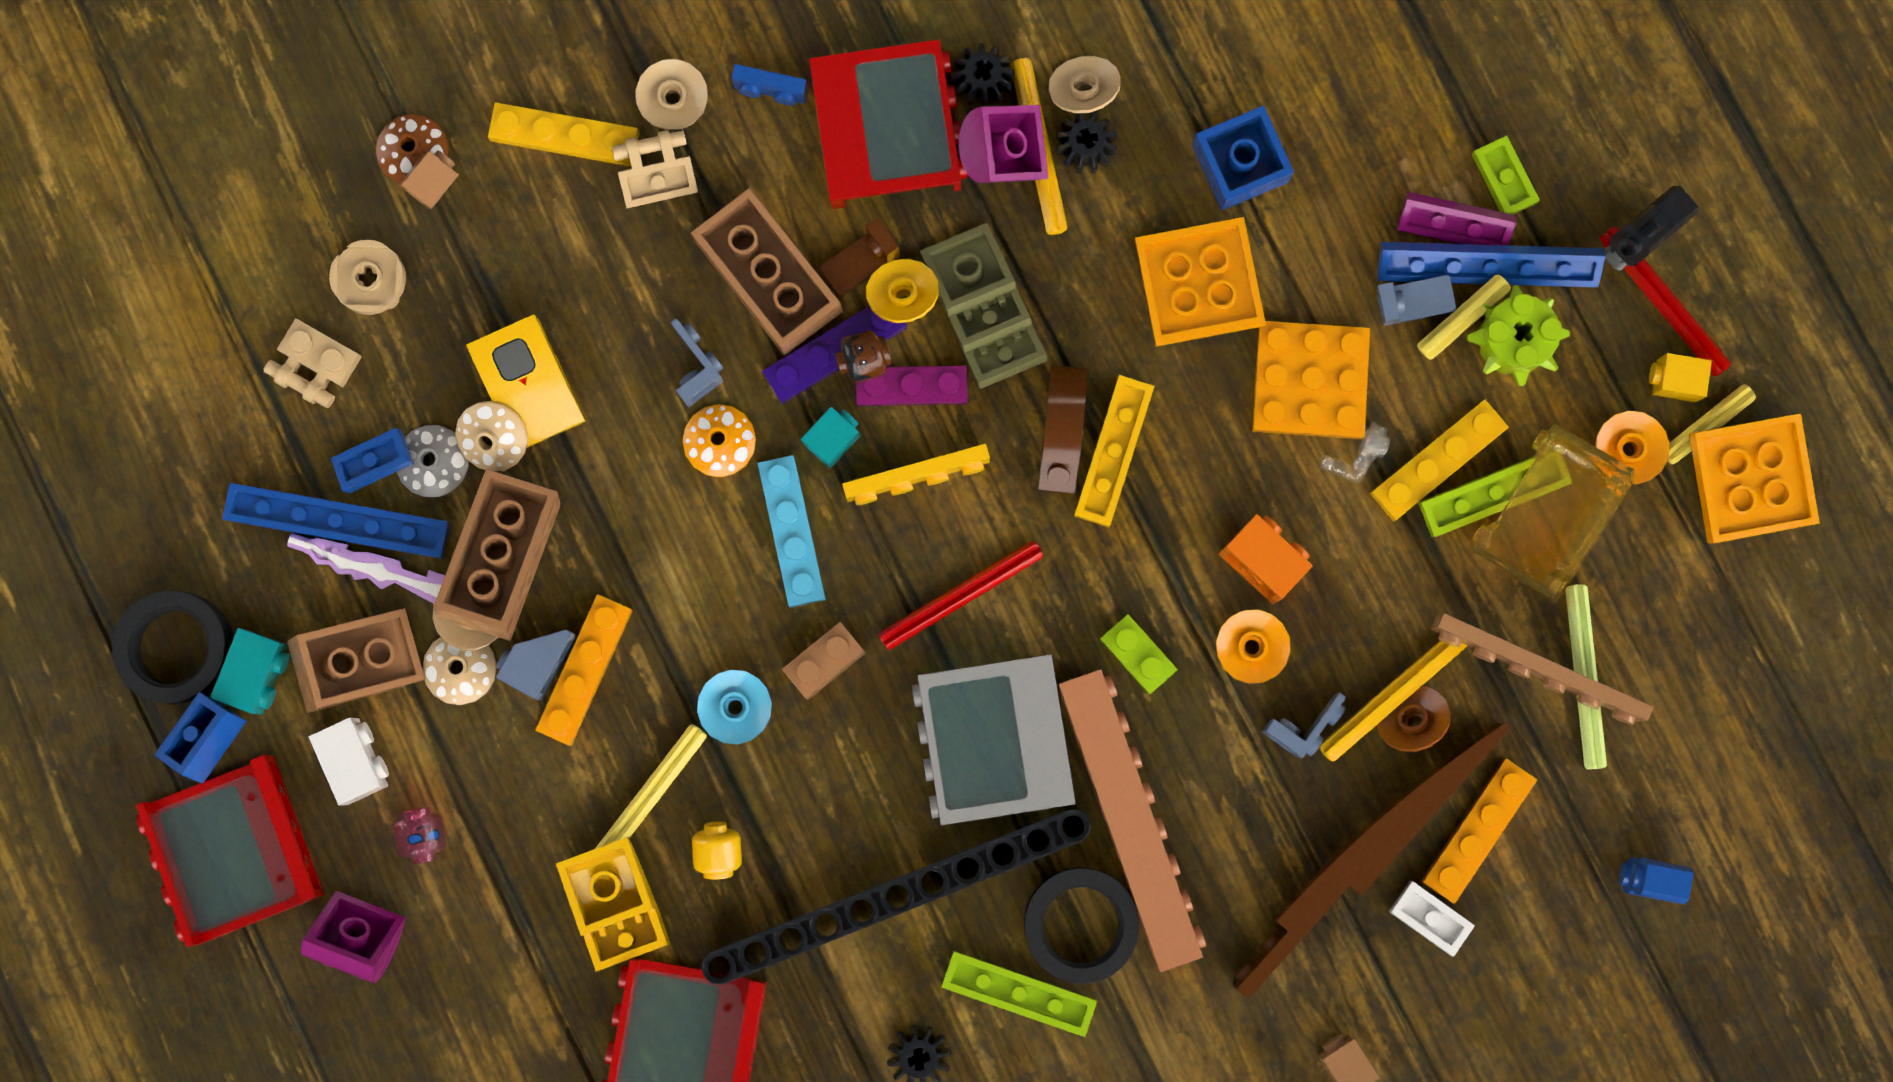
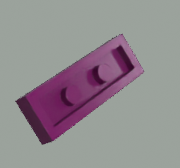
[1397,192,1516,245]
[856,366,967,407]

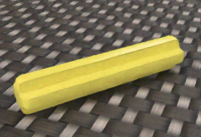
[1417,275,1511,360]
[1668,384,1756,464]

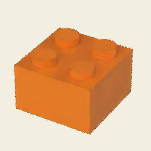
[1218,514,1313,605]

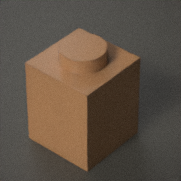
[398,150,459,209]
[1317,1034,1380,1082]

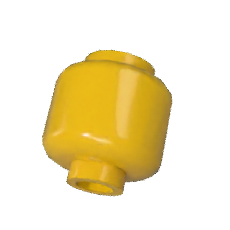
[692,821,742,880]

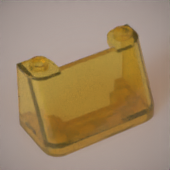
[1471,423,1635,604]

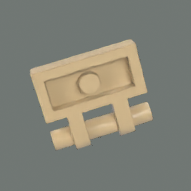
[612,130,698,209]
[264,318,362,408]

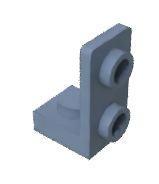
[1376,275,1456,326]
[670,318,724,408]
[1262,693,1346,758]

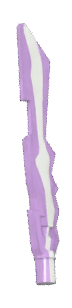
[287,533,445,604]

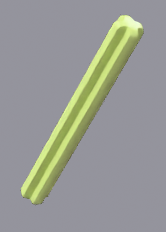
[1565,584,1607,769]

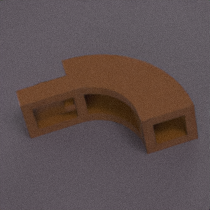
[1038,365,1088,493]

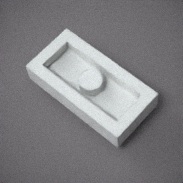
[1389,881,1475,957]

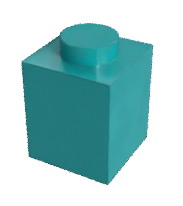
[801,407,860,469]

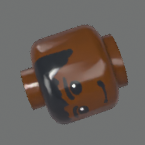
[834,330,892,383]

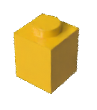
[1649,353,1712,403]

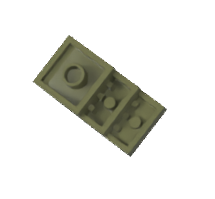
[920,223,1048,389]

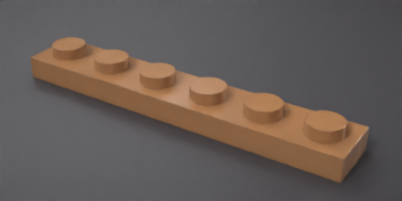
[1431,613,1654,725]

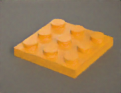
[1135,217,1266,347]
[1252,321,1370,439]
[1689,414,1820,543]

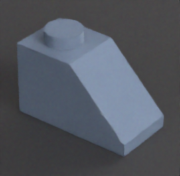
[496,630,578,701]

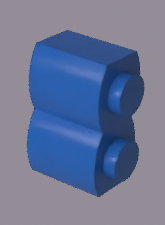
[1619,857,1694,904]

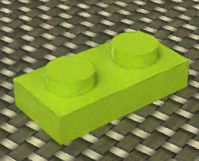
[1471,136,1540,215]
[1100,614,1178,695]

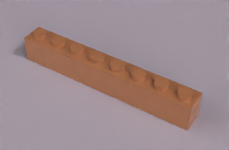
[1057,669,1206,972]

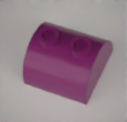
[959,105,1049,183]
[301,891,406,983]

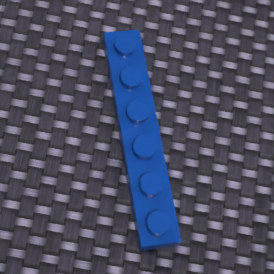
[1377,242,1605,287]
[222,483,451,559]

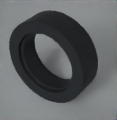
[112,590,234,704]
[1024,867,1139,984]

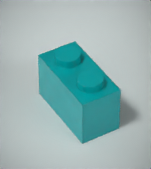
[210,628,290,715]

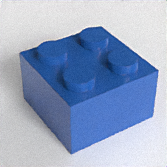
[1192,105,1294,211]

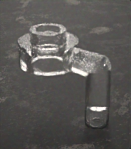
[1320,423,1391,483]

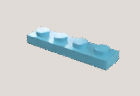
[758,455,826,608]

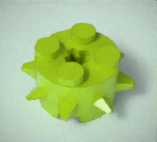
[1467,285,1570,386]

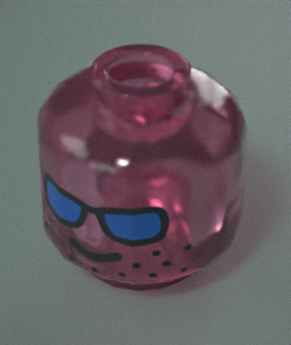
[393,807,446,864]

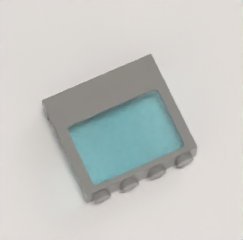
[912,655,1076,825]

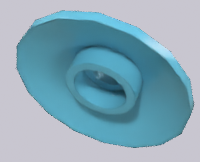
[697,670,772,744]

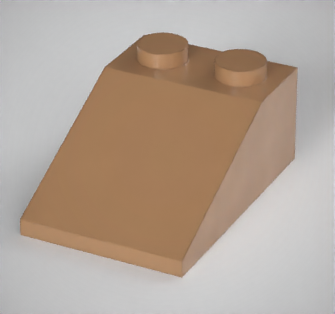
[287,608,425,713]

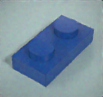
[731,64,808,106]
[331,428,414,494]

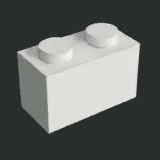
[308,718,389,805]

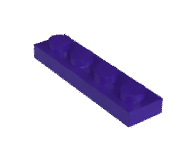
[762,306,907,404]

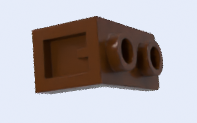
[820,217,900,297]

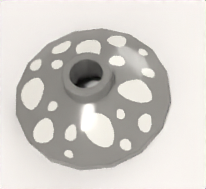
[397,425,469,498]

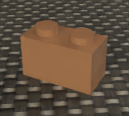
[782,622,865,700]

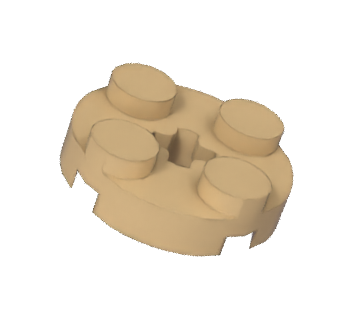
[329,240,406,315]

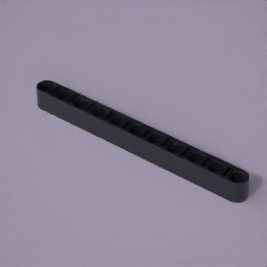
[702,809,1091,985]

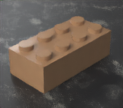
[691,188,842,356]
[433,469,561,641]

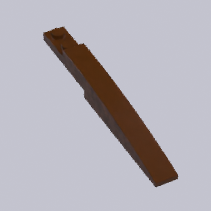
[1233,722,1512,999]

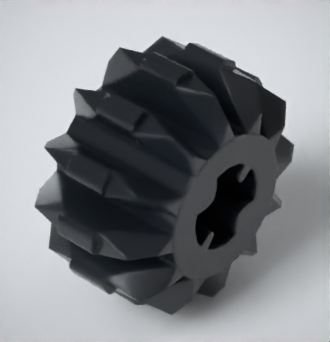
[952,43,1014,107]
[1056,111,1117,174]
[887,1024,951,1082]

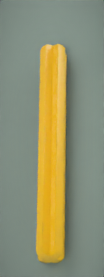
[1010,58,1067,235]
[1319,640,1467,762]

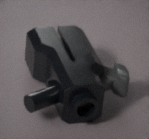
[1603,186,1698,271]

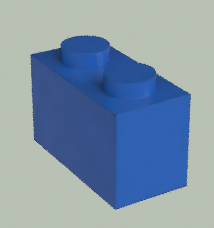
[154,692,247,783]

